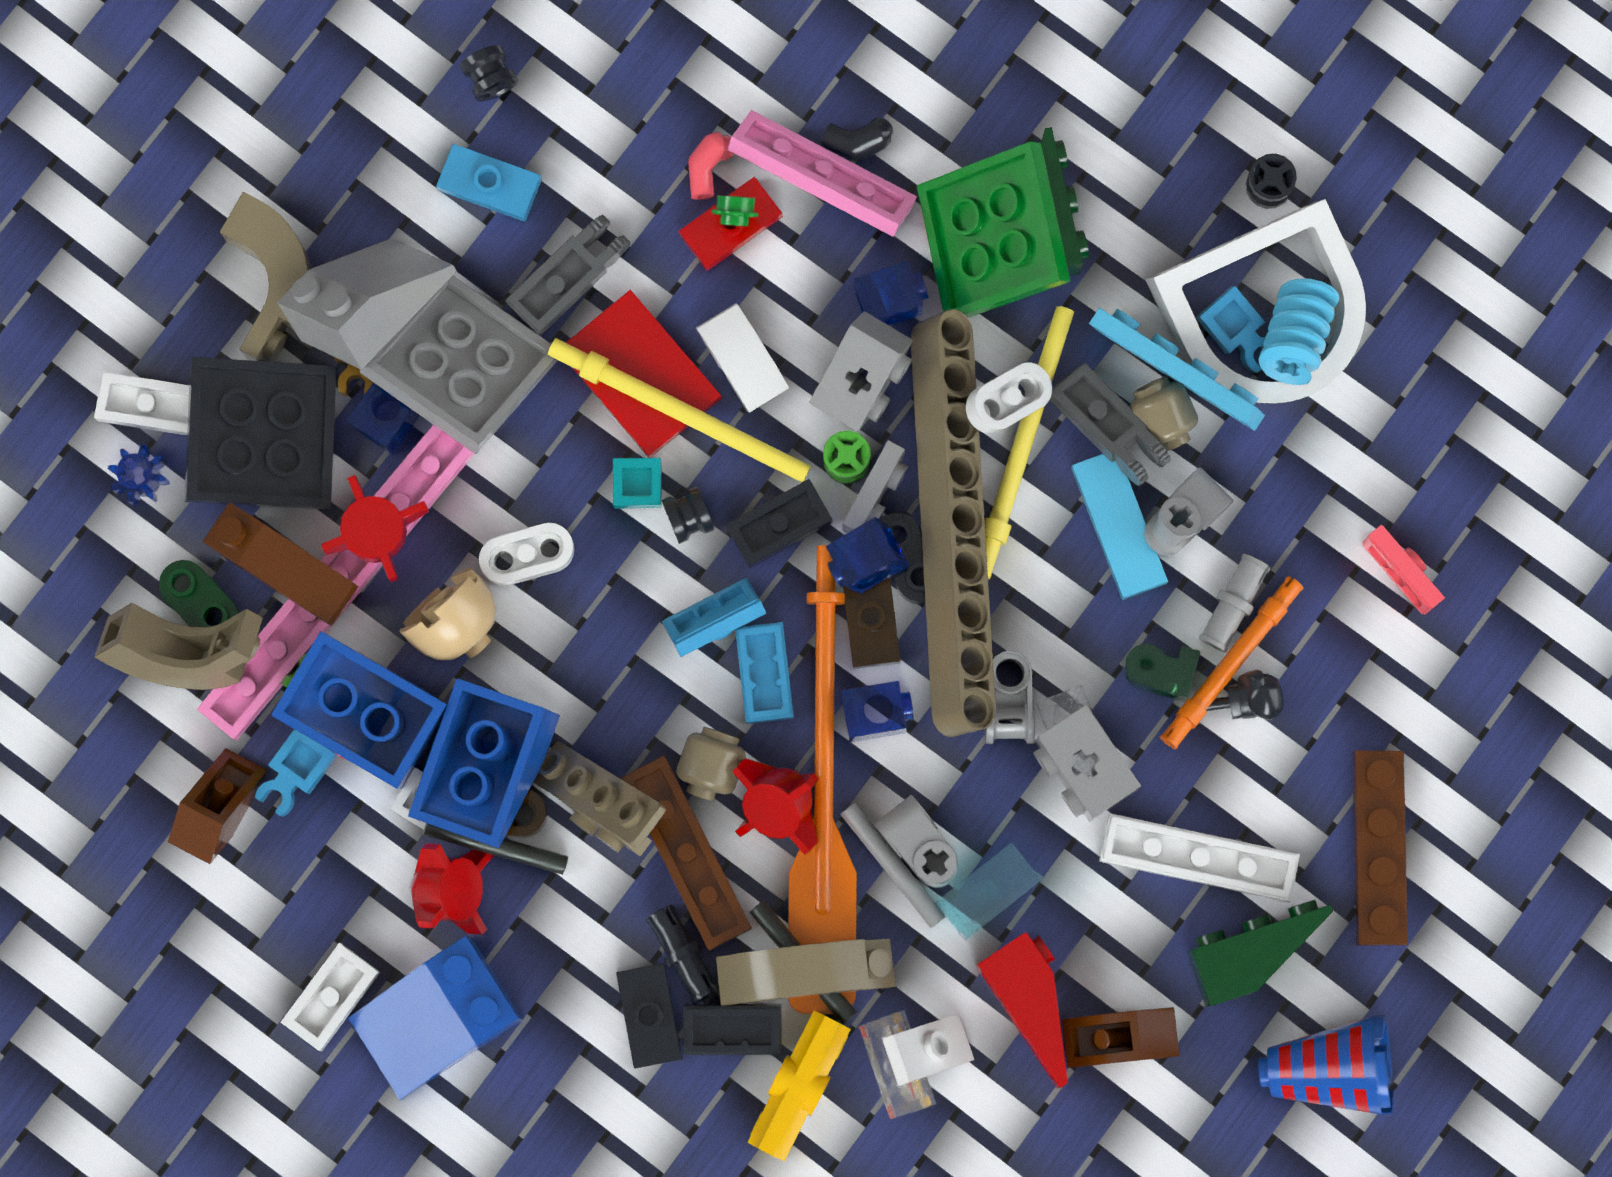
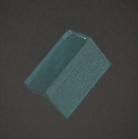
[935,843,1044,941]

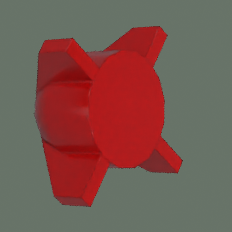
[321,475,430,582]
[732,758,819,855]
[410,843,494,935]

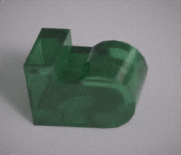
[1124,644,1200,702]

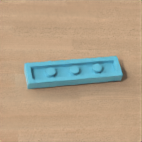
[1089,308,1265,431]

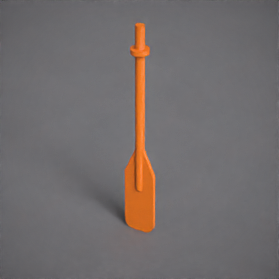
[788,545,857,1014]

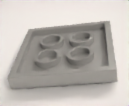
[360,276,558,454]

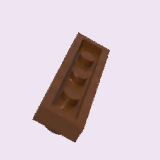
[1353,751,1408,946]
[621,756,752,951]

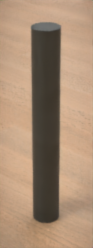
[423,823,568,875]
[749,900,858,1025]

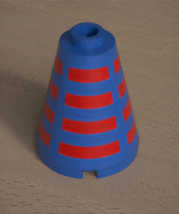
[1258,1015,1394,1115]

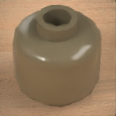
[1129,377,1199,451]
[676,726,746,801]

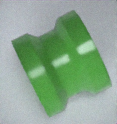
[823,430,871,484]

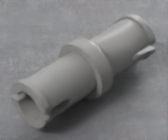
[1199,554,1271,653]

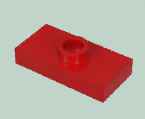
[679,176,783,272]

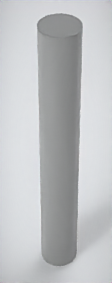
[840,803,946,928]

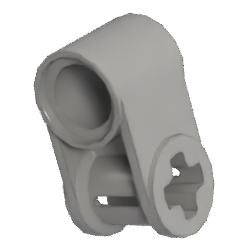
[1144,467,1234,556]
[985,650,1035,744]
[873,795,958,888]

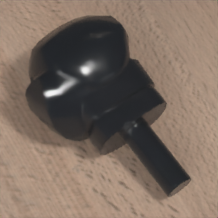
[1206,669,1284,720]

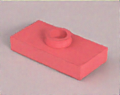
[1362,524,1445,615]

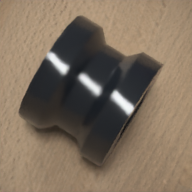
[460,45,518,102]
[1245,153,1297,209]
[661,486,714,544]

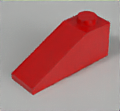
[976,932,1068,1088]

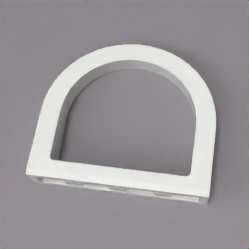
[1145,199,1366,403]

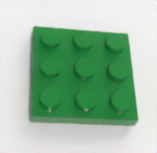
[917,141,1070,318]

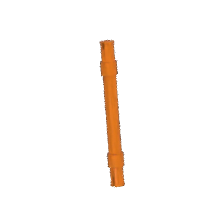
[1160,576,1303,750]

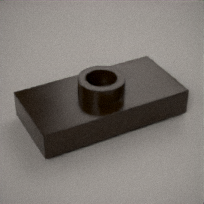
[841,567,901,669]

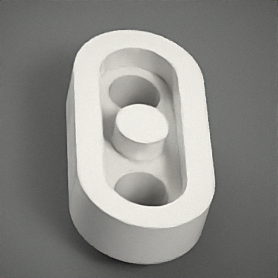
[966,362,1052,434]
[479,523,574,586]

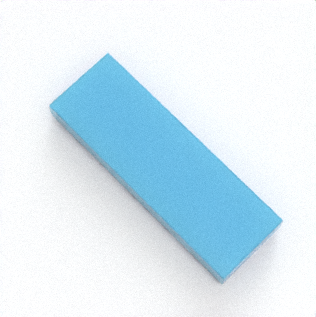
[1071,454,1168,600]

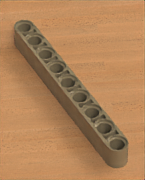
[911,309,996,737]

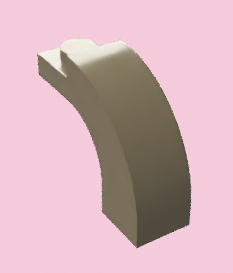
[220,192,312,361]
[94,603,263,690]
[716,938,895,1006]

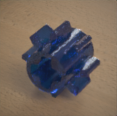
[107,444,170,506]

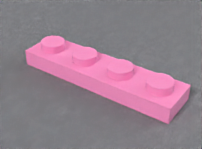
[727,110,917,237]

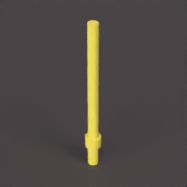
[984,306,1074,580]
[547,338,811,483]

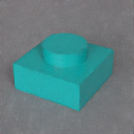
[613,458,662,509]

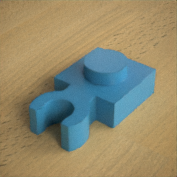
[1195,286,1265,373]
[255,729,338,817]

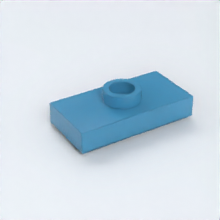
[436,144,542,222]
[662,578,766,657]
[735,622,794,724]

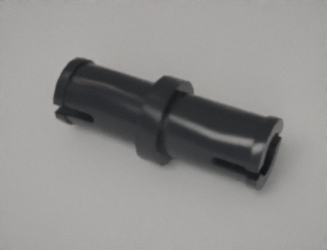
[646,904,719,1005]

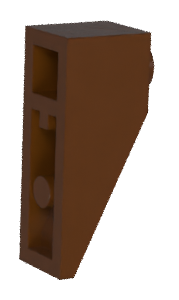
[202,502,359,627]

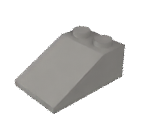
[277,238,457,370]

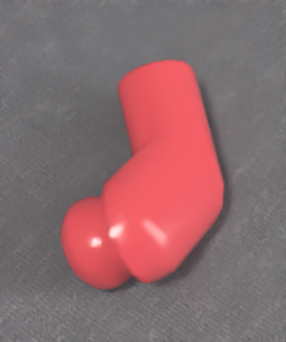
[688,132,734,200]

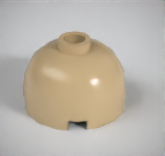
[400,567,496,660]

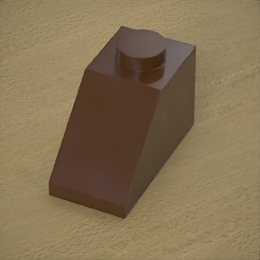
[168,748,267,864]
[1062,1007,1180,1068]

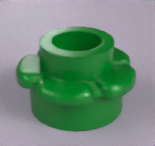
[711,195,759,226]

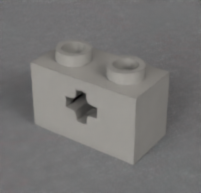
[809,311,913,432]
[1033,705,1141,822]

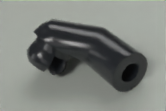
[821,117,893,160]

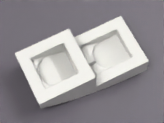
[696,303,789,413]

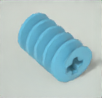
[1258,279,1340,385]

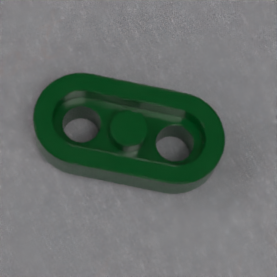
[159,560,240,627]

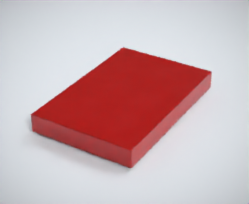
[566,289,722,458]

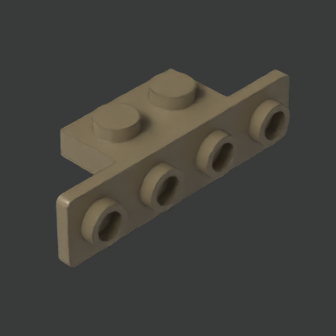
[533,742,666,857]

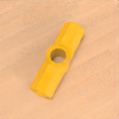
[747,1010,851,1161]

